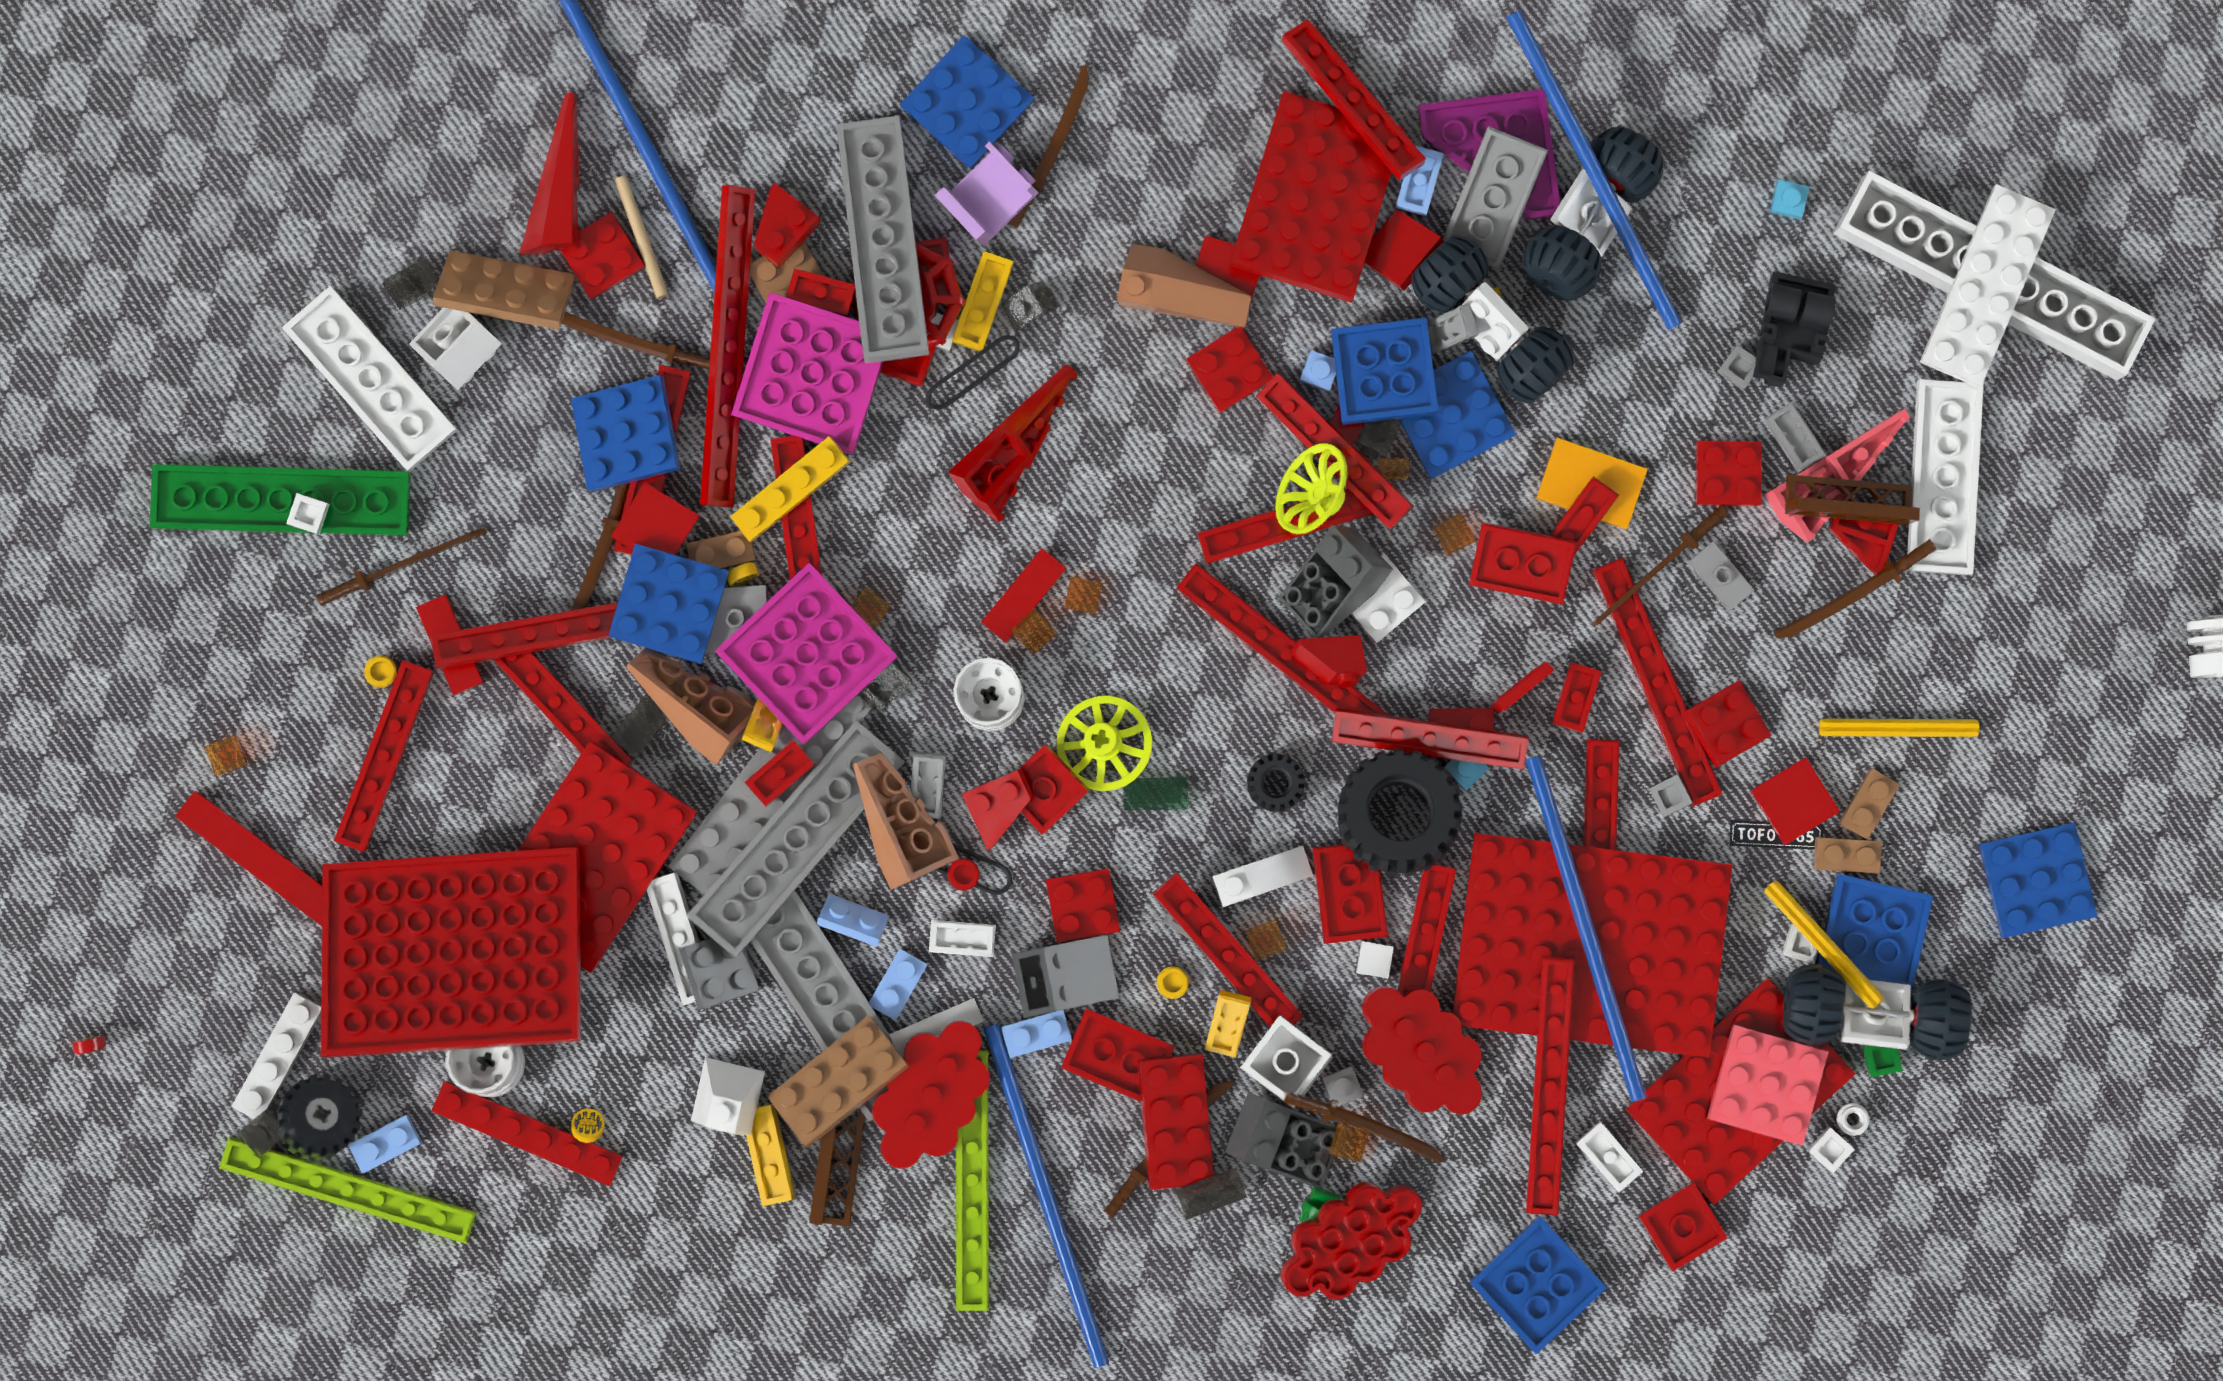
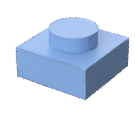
[1299,350,1336,392]

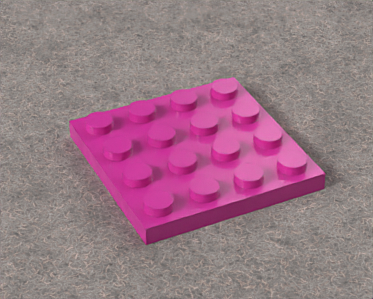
[731,292,884,455]
[715,563,898,745]

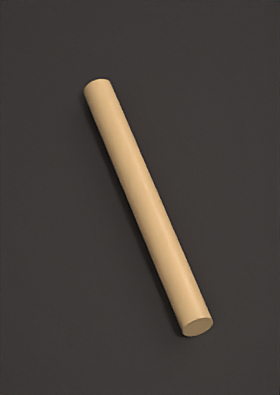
[615,175,669,299]

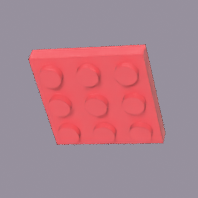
[1707,1025,1828,1146]

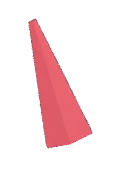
[1764,409,1910,543]

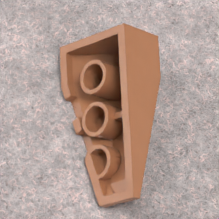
[1117,244,1252,328]
[626,648,755,766]
[853,752,959,890]

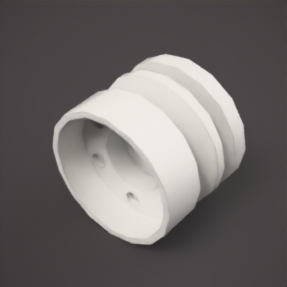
[2186,615,2223,678]
[953,658,1025,732]
[445,1046,525,1097]

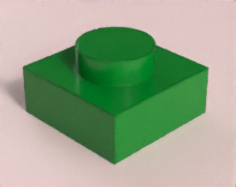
[1862,1045,1903,1077]

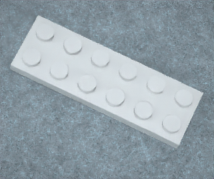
[1920,184,2056,388]
[282,286,458,472]
[1906,379,1984,576]

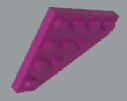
[1417,89,1560,220]

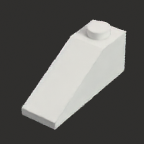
[1212,846,1313,907]

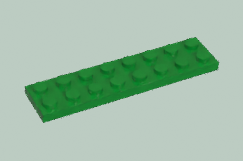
[149,464,411,536]

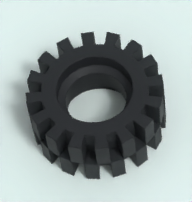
[1247,753,1305,812]

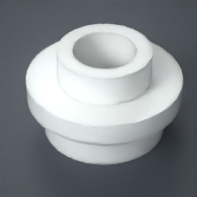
[1836,1103,1870,1136]

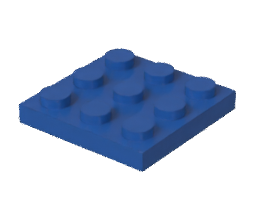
[900,35,1035,170]
[1331,318,1438,425]
[1398,351,1516,480]
[571,375,681,492]
[608,544,729,664]
[1978,822,2098,938]
[1817,874,1933,990]
[1469,1216,1607,1355]

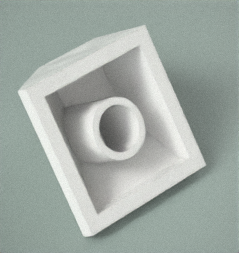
[691,1057,765,1135]

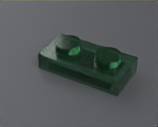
[1123,777,1188,811]

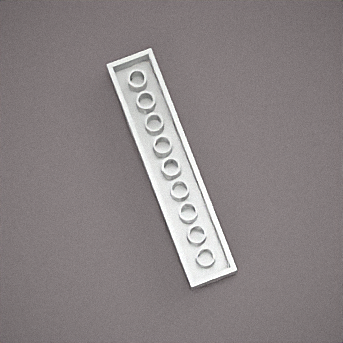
[1833,171,2156,380]

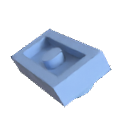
[1395,146,1444,217]
[817,893,889,947]
[869,949,928,1021]
[1001,1010,1072,1058]
[348,1115,422,1174]

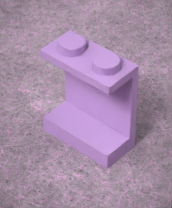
[934,142,1039,246]

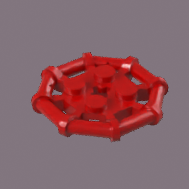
[852,240,966,359]

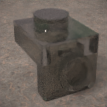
[382,256,438,310]
[1000,281,1058,331]
[1355,419,1401,461]
[862,661,912,712]
[238,1104,282,1158]

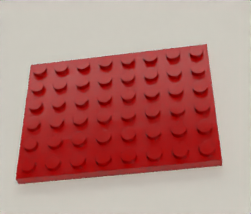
[1452,833,1733,1058]
[321,847,581,1058]

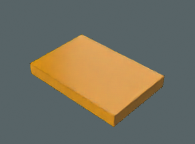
[1535,438,1648,530]

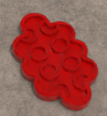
[1362,986,1482,1115]
[872,1021,990,1169]
[1280,1182,1422,1300]

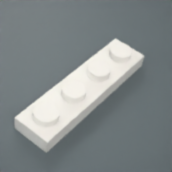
[647,872,699,1005]
[231,992,321,1122]

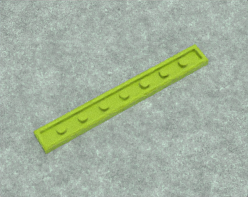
[956,1050,989,1311]
[219,1137,477,1244]

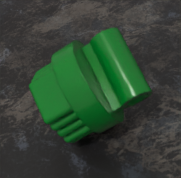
[1299,1186,1341,1222]

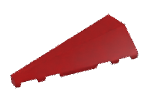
[520,92,580,256]
[948,365,1077,523]

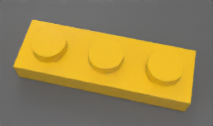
[952,251,1014,352]
[746,1104,796,1206]

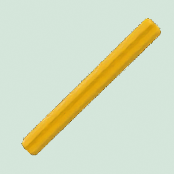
[1819,719,1980,737]
[1764,881,1884,1009]

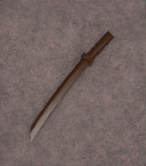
[1007,65,1089,230]
[561,312,710,369]
[570,483,630,611]
[1593,506,1729,626]
[316,528,487,606]
[1774,539,1937,638]
[1103,1081,1233,1218]
[1284,1091,1444,1164]

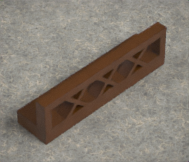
[1785,475,1920,525]
[809,1108,865,1227]

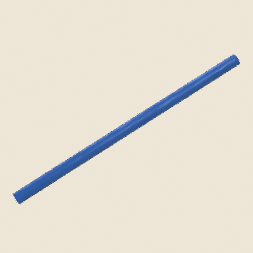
[559,0,716,293]
[1506,10,1682,330]
[1525,755,1647,1102]
[983,1023,1109,1368]

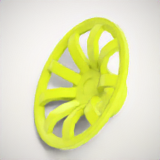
[1275,443,1347,534]
[1057,696,1152,791]

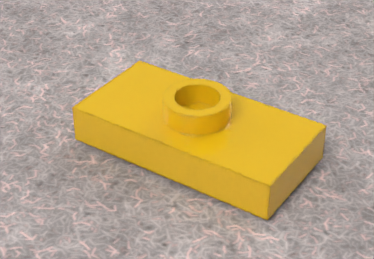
[741,697,783,752]
[1205,990,1252,1058]

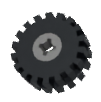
[275,1074,363,1160]

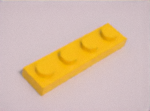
[730,436,851,542]

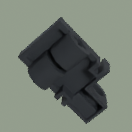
[1753,271,1836,388]

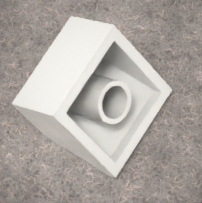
[409,308,502,390]
[1240,1016,1333,1109]

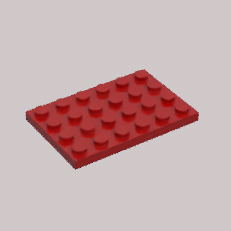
[1229,91,1405,303]
[518,741,698,973]
[1625,978,1856,1205]

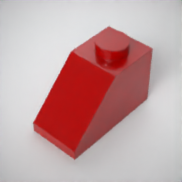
[1291,635,1367,687]

